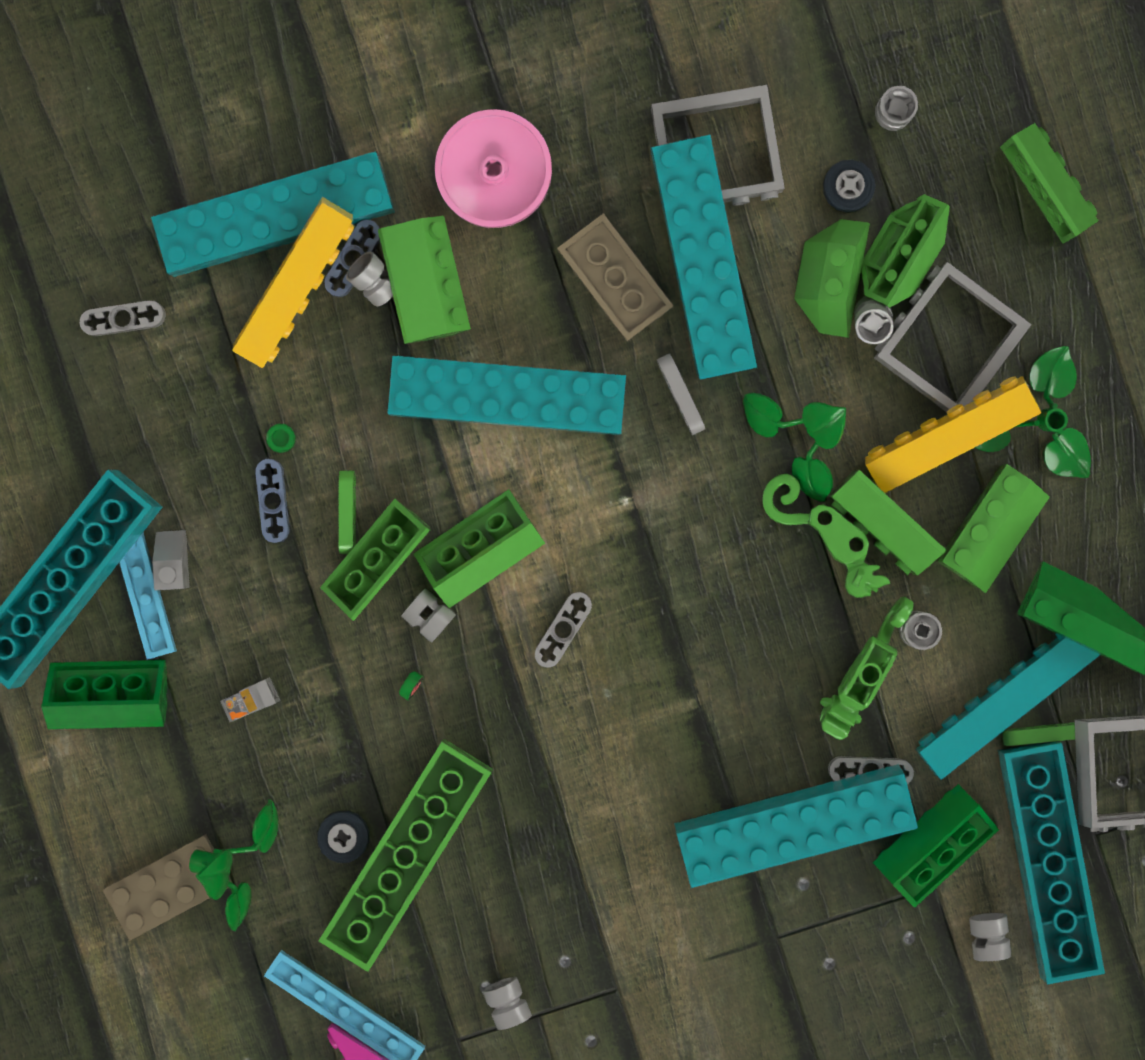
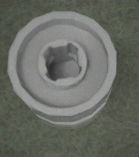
[875,86,918,131]
[346,251,393,307]
[854,296,894,344]
[401,588,456,643]
[898,610,942,650]
[969,913,1011,961]
[482,976,532,1030]

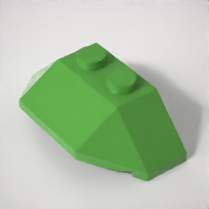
[861,194,950,308]
[794,219,870,338]

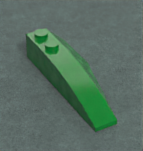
[1017,561,1145,676]

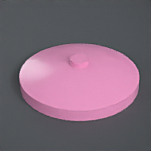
[435,110,552,228]

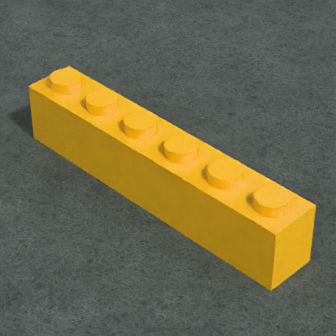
[232,197,355,368]
[865,376,1041,493]

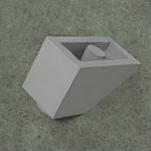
[152,530,190,591]

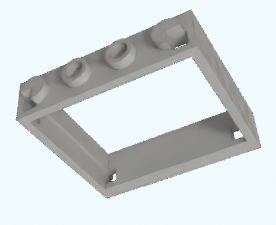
[651,85,785,206]
[874,262,1032,412]
[1075,715,1145,832]

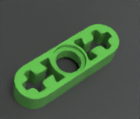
[339,470,356,555]
[1002,722,1075,746]

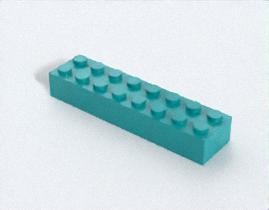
[650,135,757,380]
[151,151,395,277]
[388,356,626,435]
[0,470,163,689]
[998,741,1105,985]
[674,764,918,888]

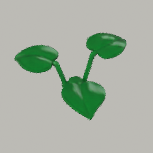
[974,346,1091,478]
[743,392,846,502]
[189,799,278,932]

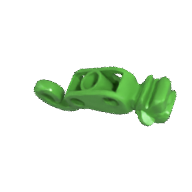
[763,474,890,598]
[820,596,914,740]

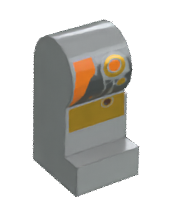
[220,677,281,722]

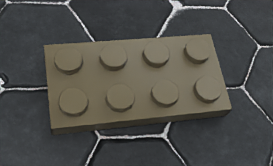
[557,213,673,342]
[102,834,232,941]

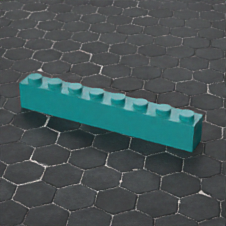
[915,633,1100,780]

